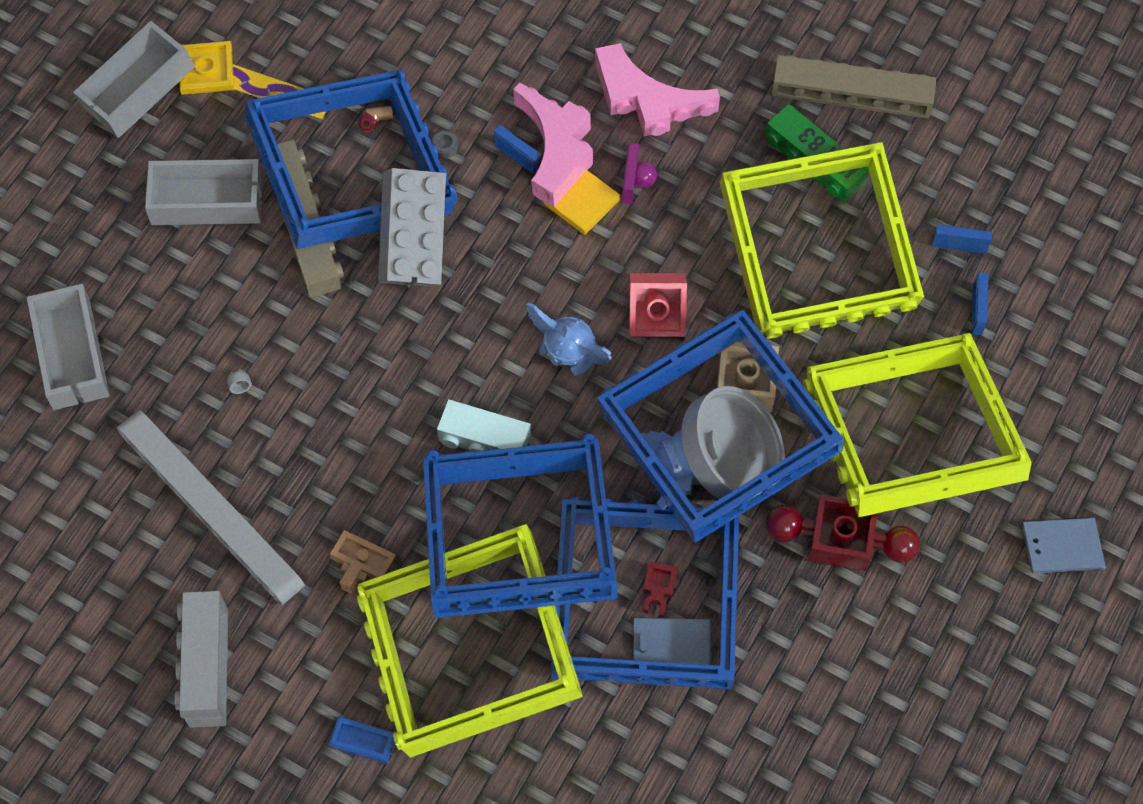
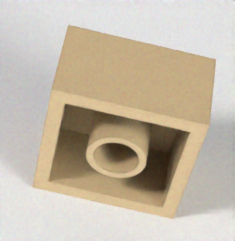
[717,342,779,412]

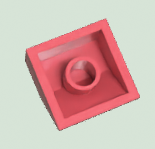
[629,273,687,337]

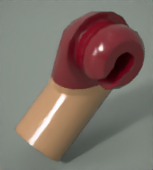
[358,106,393,132]

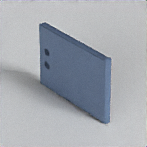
[1022,517,1106,573]
[633,618,711,665]

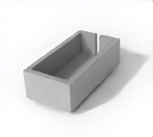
[73,21,195,138]
[145,159,263,225]
[378,168,446,287]
[27,284,110,410]
[175,591,228,728]

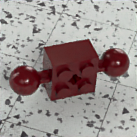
[766,494,920,571]

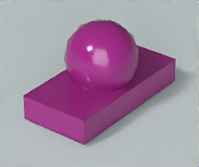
[622,143,658,204]

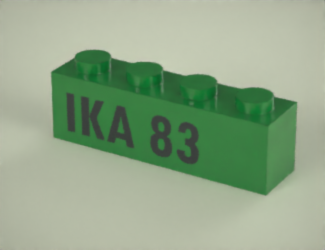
[765,104,869,203]

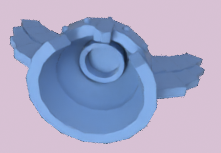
[526,302,612,376]
[640,428,702,510]

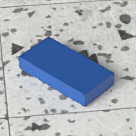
[494,125,541,175]
[932,225,992,254]
[971,273,988,335]
[328,716,395,764]

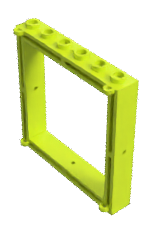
[719,142,924,339]
[803,333,1032,517]
[357,524,583,758]

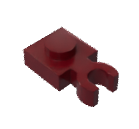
[643,561,678,617]

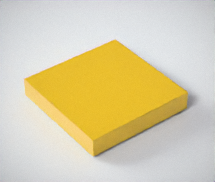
[180,41,234,95]
[544,170,620,235]

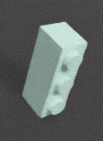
[437,399,531,452]

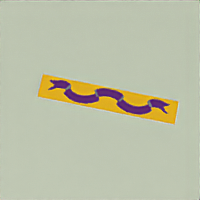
[233,64,326,119]

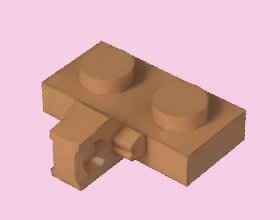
[330,530,396,594]

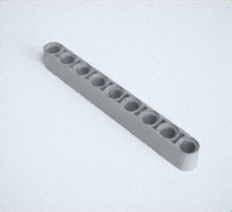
[116,410,305,606]

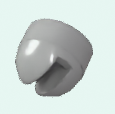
[227,369,252,394]

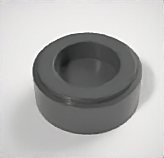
[431,131,458,158]

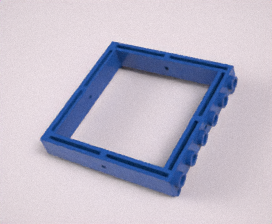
[244,70,457,249]
[597,310,843,543]
[423,434,618,618]
[551,497,739,690]

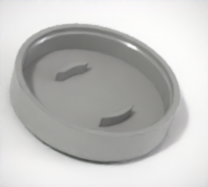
[682,386,785,501]

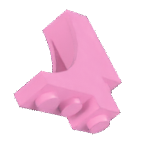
[595,43,720,136]
[513,82,593,207]

